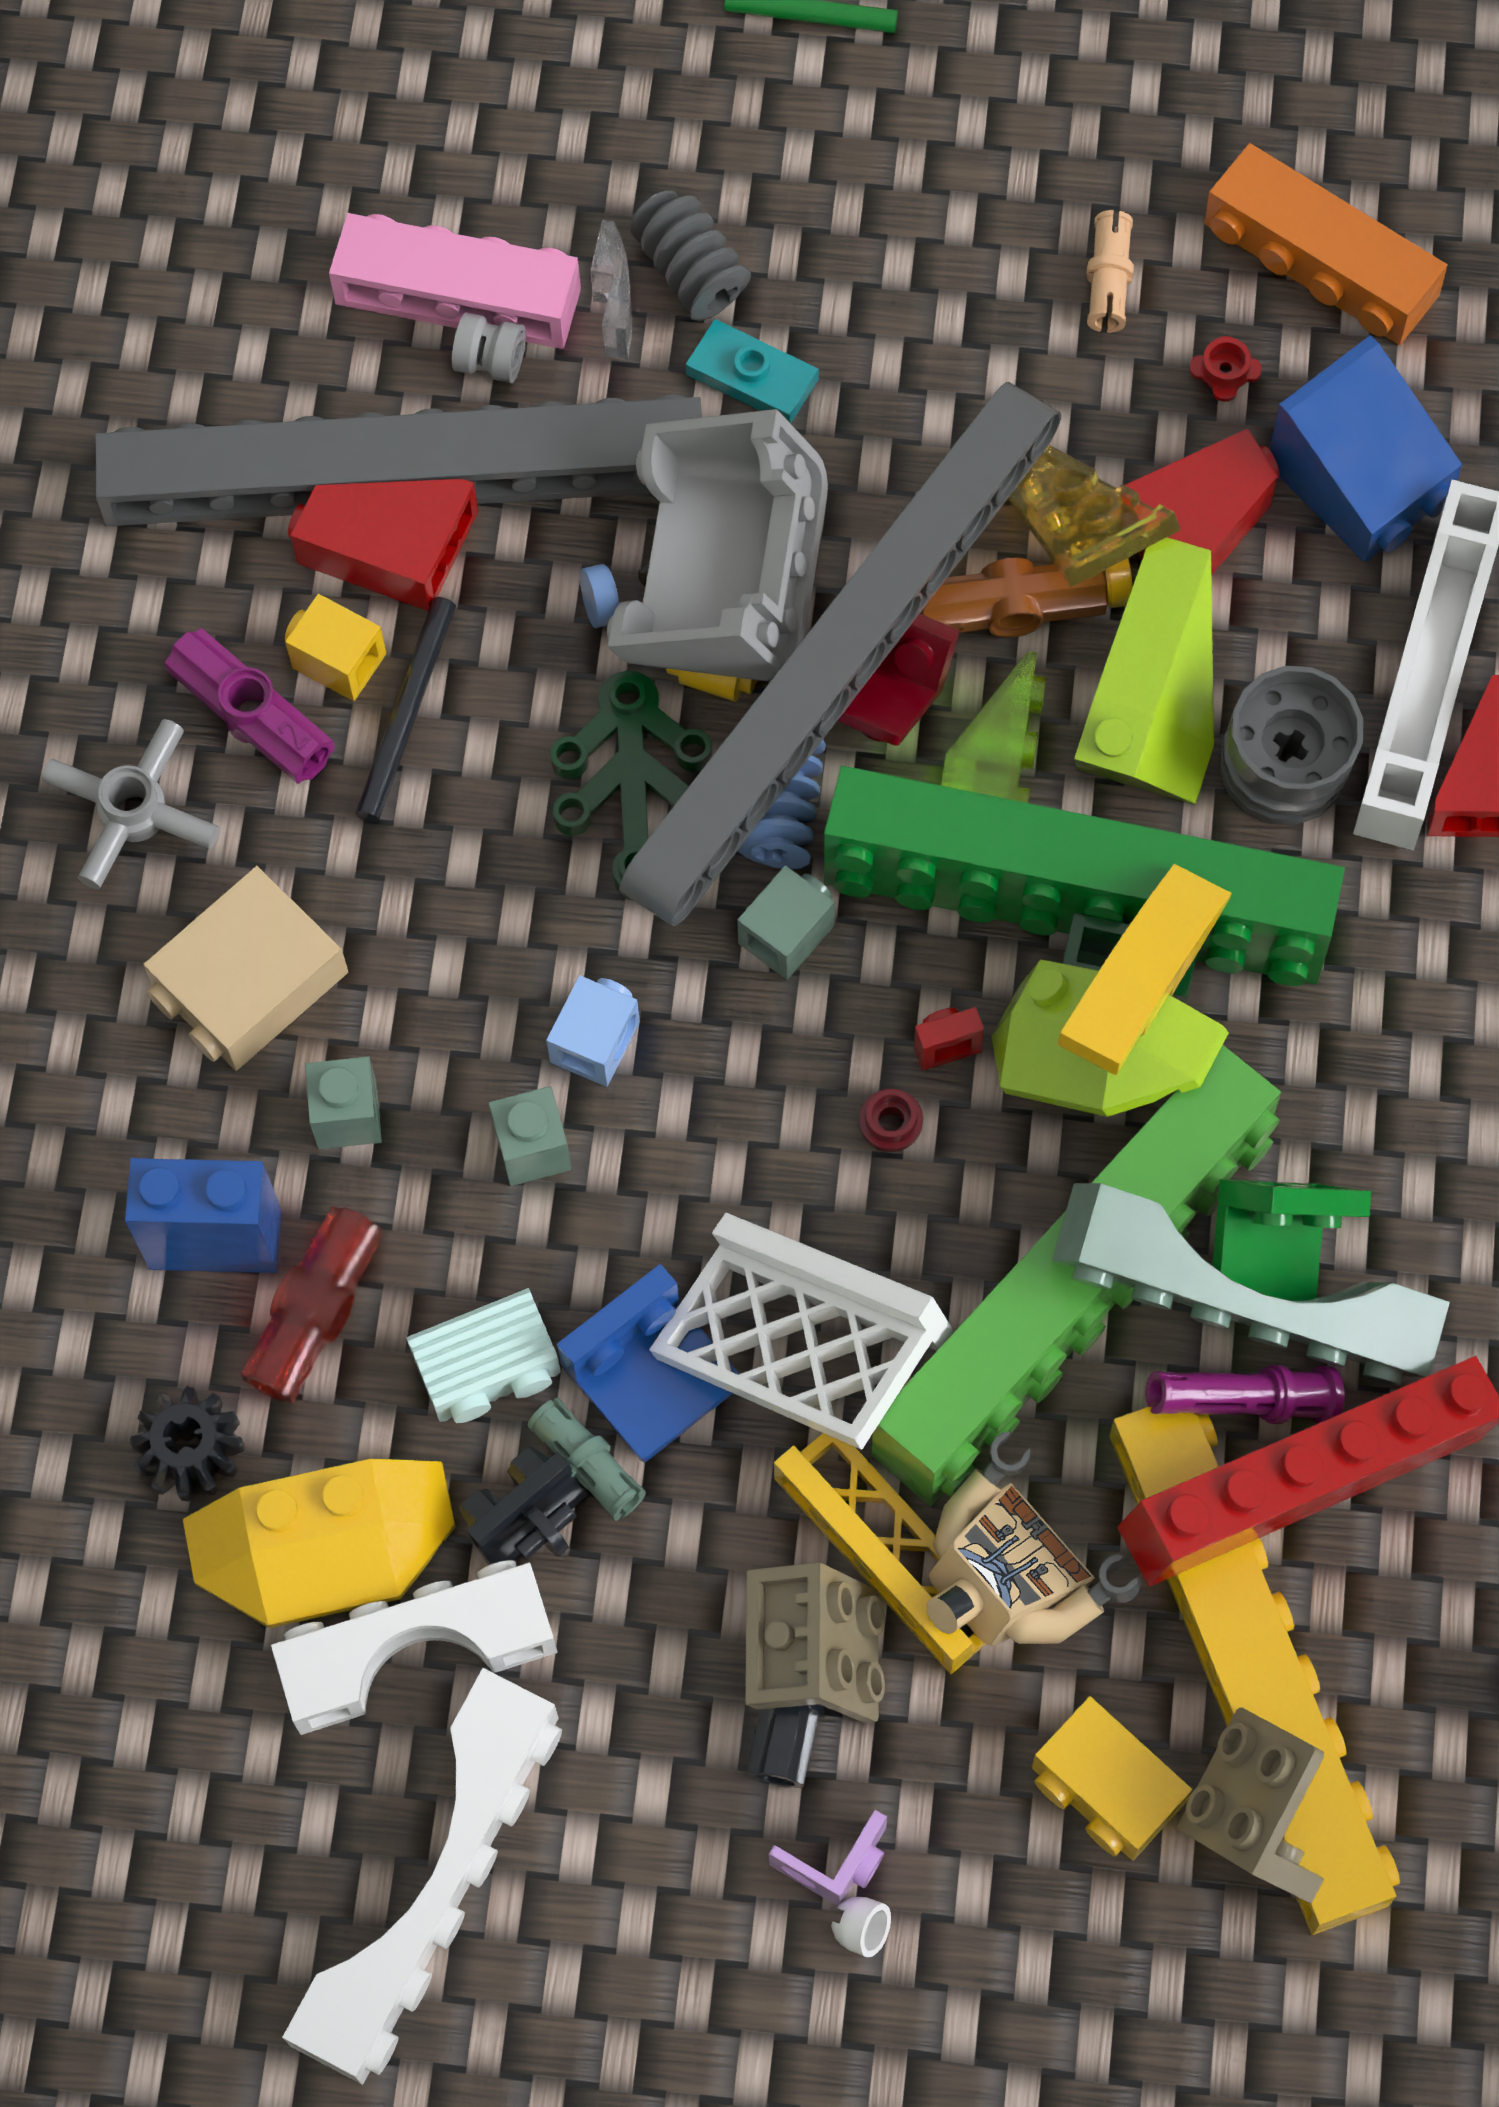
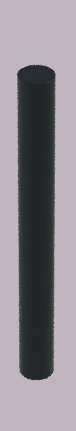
[355,597,456,823]

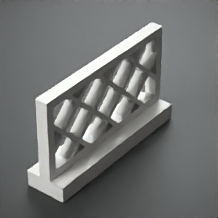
[649,1213,954,1450]

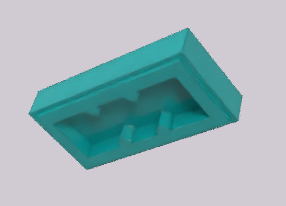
[685,319,819,424]

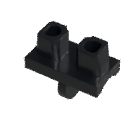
[459,1447,587,1565]

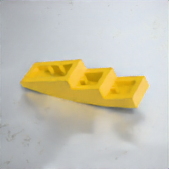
[1057,864,1232,1075]

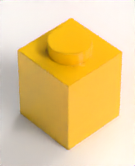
[285,594,387,701]

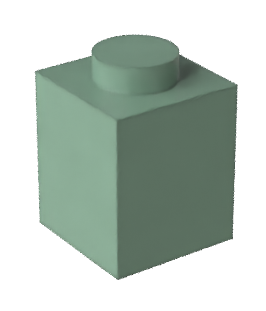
[737,865,835,980]
[305,1057,382,1149]
[489,1086,572,1186]

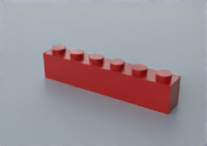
[1117,1356,1499,1587]

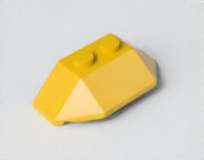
[183,1459,456,1628]

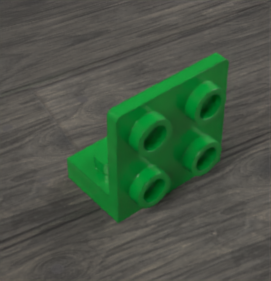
[1212,1179,1372,1301]

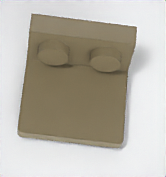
[745,1562,885,1723]
[1176,1707,1324,1904]

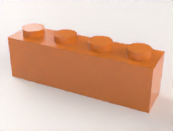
[1204,143,1448,346]

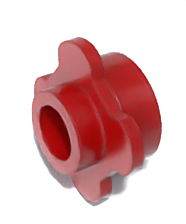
[1189,336,1262,402]

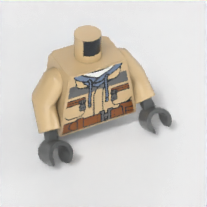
[927,1431,1141,1646]

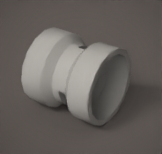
[452,312,526,383]

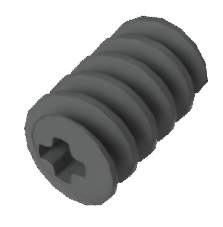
[629,190,751,321]

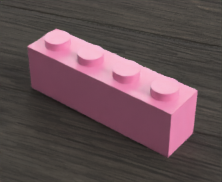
[329,213,581,349]

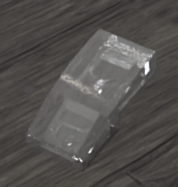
[590,220,632,360]

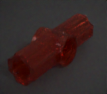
[241,1206,383,1404]

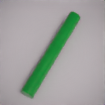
[724,0,898,34]

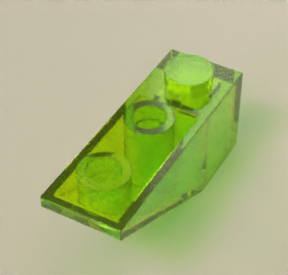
[941,651,1047,803]

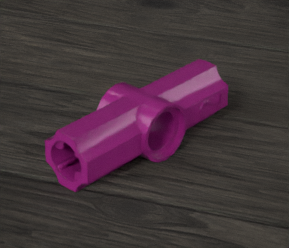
[164,628,335,784]

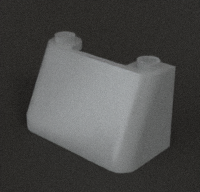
[607,409,828,681]

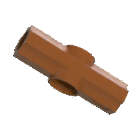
[920,558,1107,638]

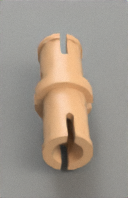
[1086,210,1134,333]

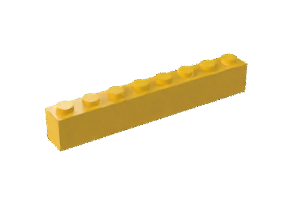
[1109,1407,1400,1935]

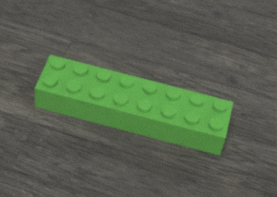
[871,1045,1281,1507]

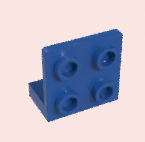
[557,1263,739,1462]

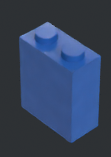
[125,1158,282,1273]

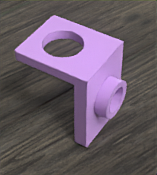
[769,1810,887,1906]

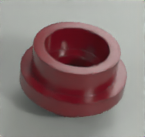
[859,1089,923,1152]

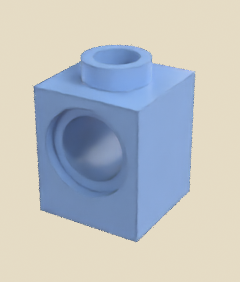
[546,975,640,1087]

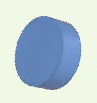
[580,564,620,628]

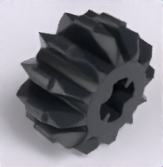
[130,1386,245,1502]

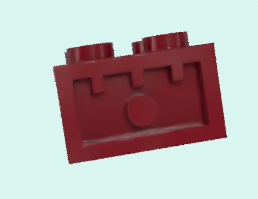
[838,614,960,746]

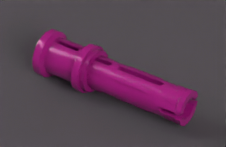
[1145,1365,1345,1424]

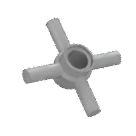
[42,719,220,890]

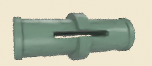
[528,1397,646,1521]

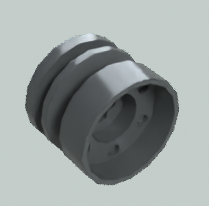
[1219,666,1363,825]

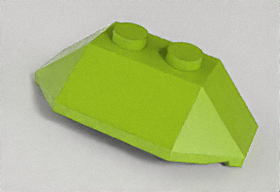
[991,959,1229,1117]

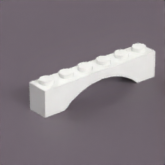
[1353,480,1499,850]
[282,1668,562,2085]

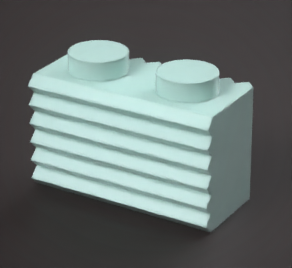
[406,1288,561,1423]

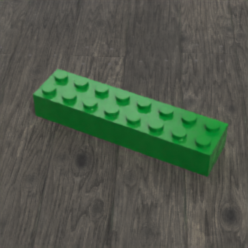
[824,765,1345,986]

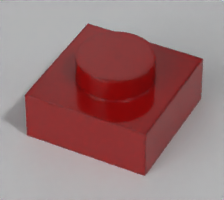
[914,1007,984,1071]

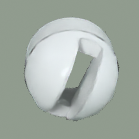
[831,1897,891,1957]

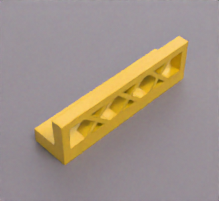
[774,1433,986,1675]

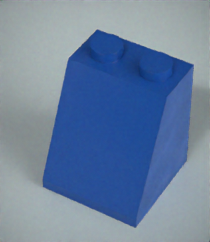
[1270,335,1462,563]

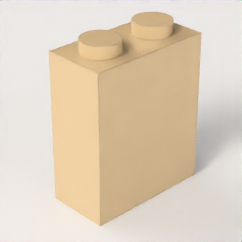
[143,866,348,1071]

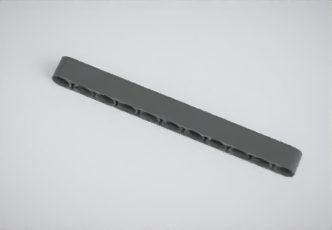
[619,382,1061,926]

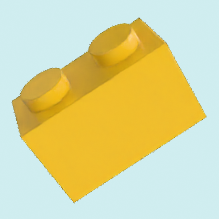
[1032,1696,1193,1861]

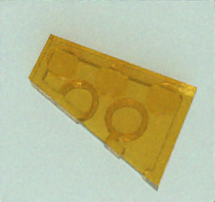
[1008,445,1181,587]

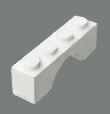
[271,1560,558,1735]

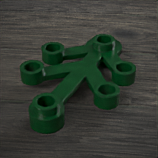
[550,671,712,901]

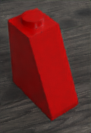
[1115,428,1279,576]
[288,479,479,611]
[1427,675,1499,837]

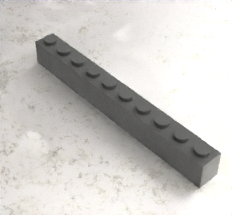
[96,394,702,526]

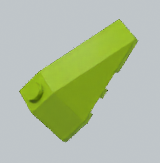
[1074,533,1214,805]

